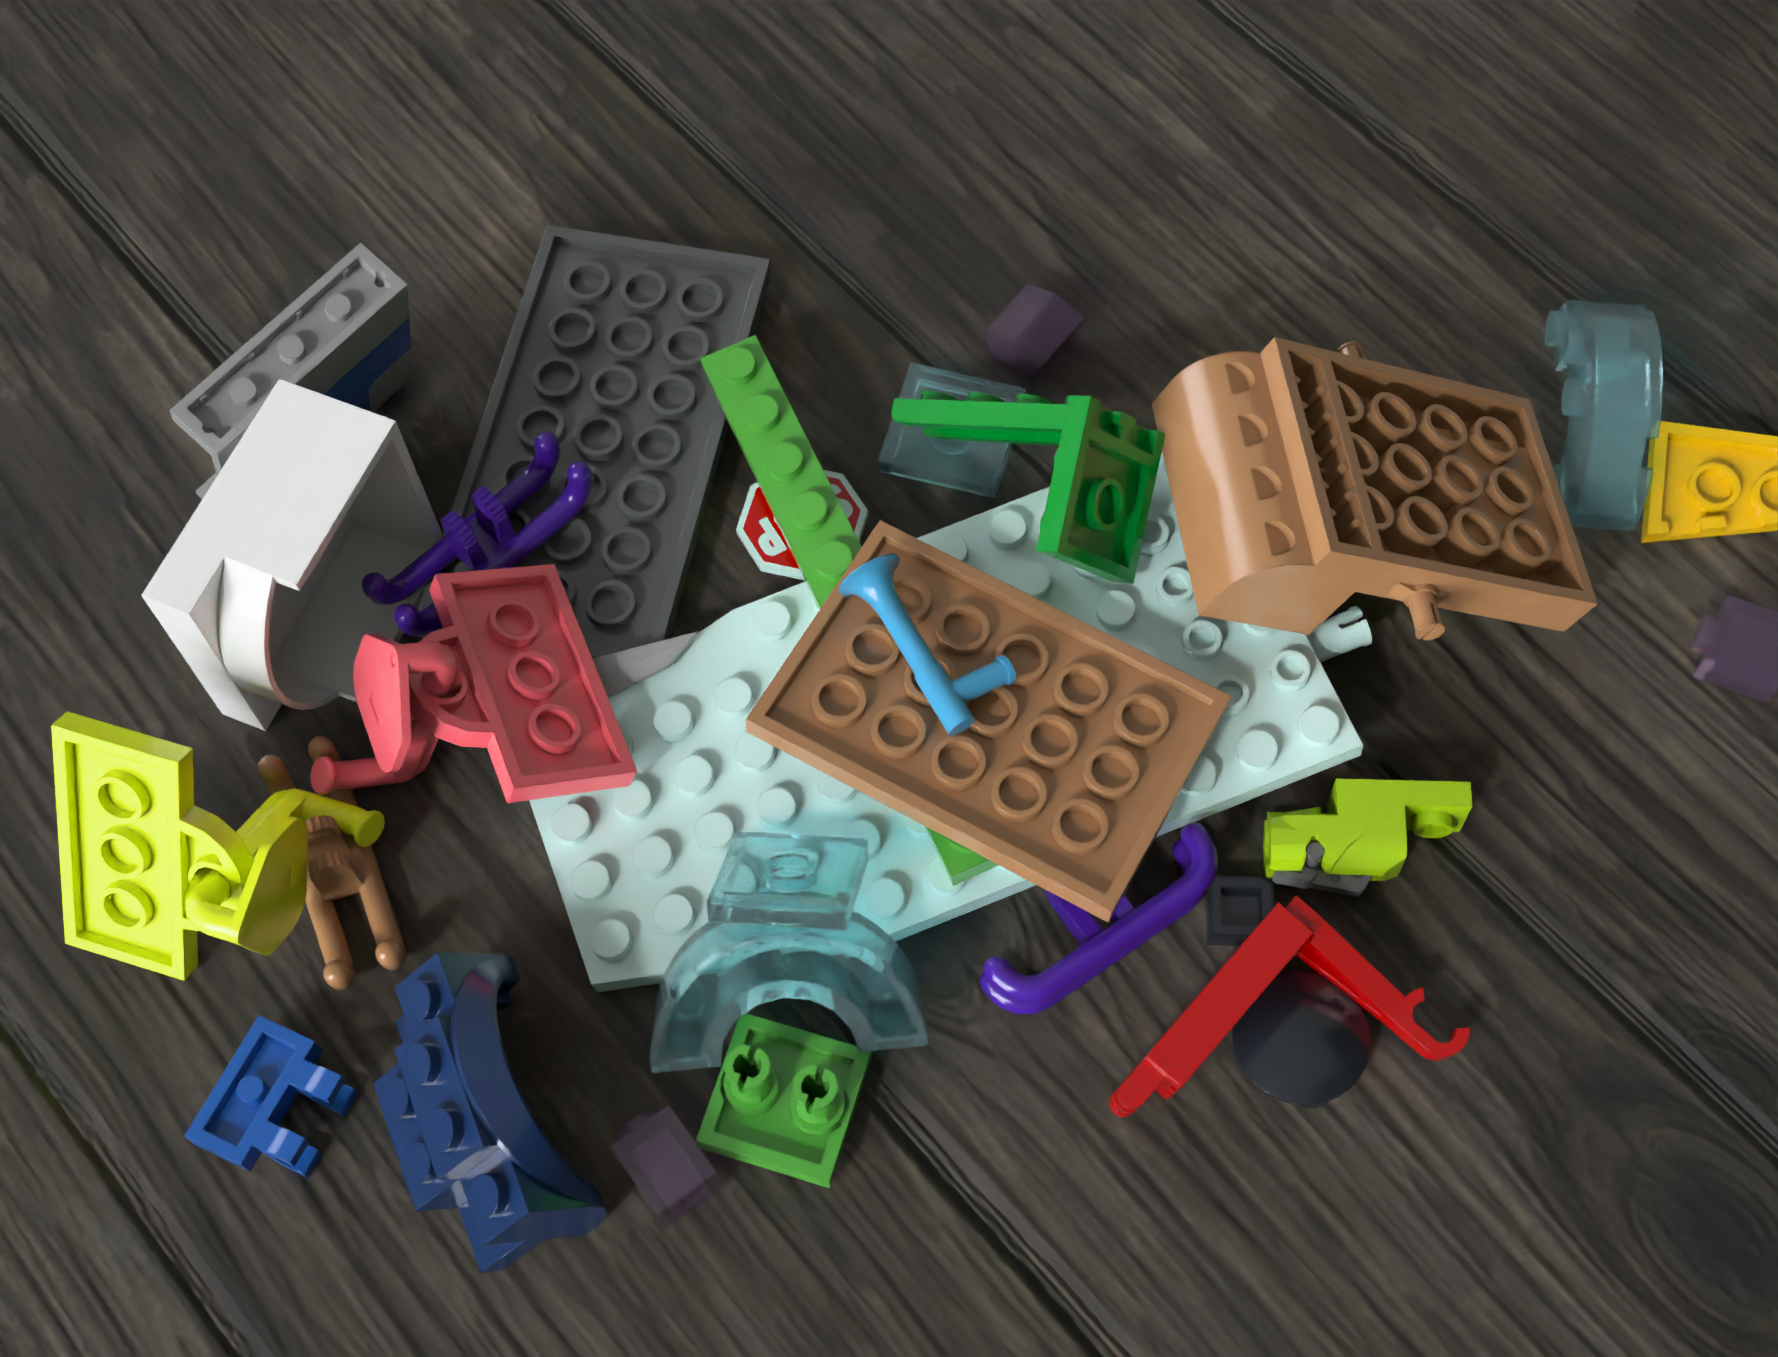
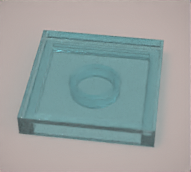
[878,363,1026,498]
[707,831,869,931]

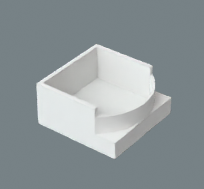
[141,379,443,731]

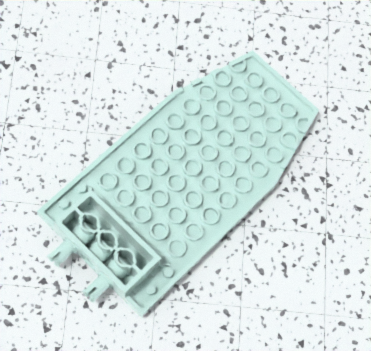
[529,453,1372,992]

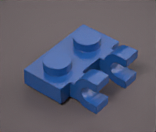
[184,1015,358,1178]

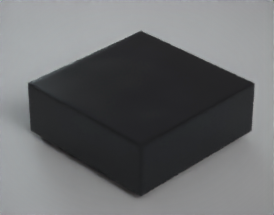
[1205,876,1275,946]

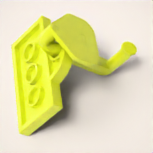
[51,711,385,981]

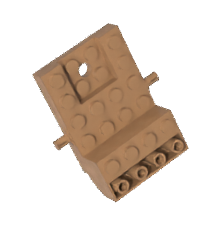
[1152,337,1598,640]

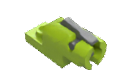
[1263,778,1472,897]

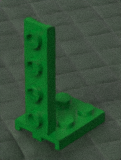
[891,391,1165,584]

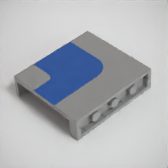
[170,243,413,499]

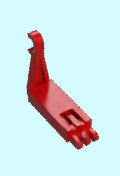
[1109,895,1470,1118]

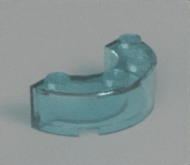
[1545,300,1663,531]
[650,897,928,1073]

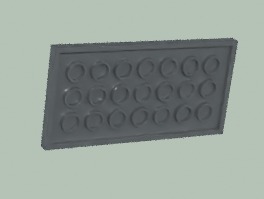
[418,225,772,658]

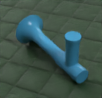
[839,554,1016,736]

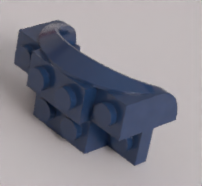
[373,952,607,1273]

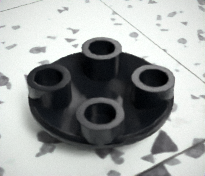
[1232,971,1371,1109]

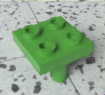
[696,1012,872,1188]

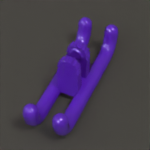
[361,432,593,636]
[979,822,1218,1014]

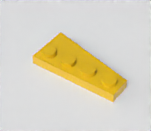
[1641,421,1778,543]

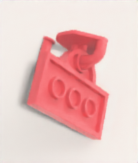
[310,564,637,803]

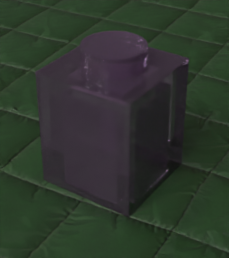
[1690,595,1778,703]
[610,1105,723,1230]

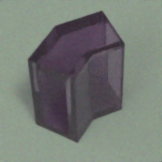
[984,284,1084,381]

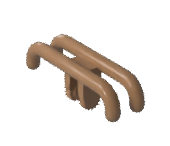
[258,736,406,990]

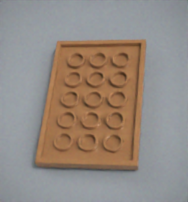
[746,520,1232,923]

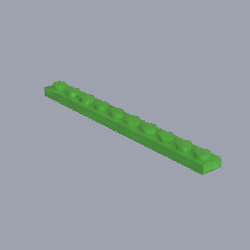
[700,335,999,886]

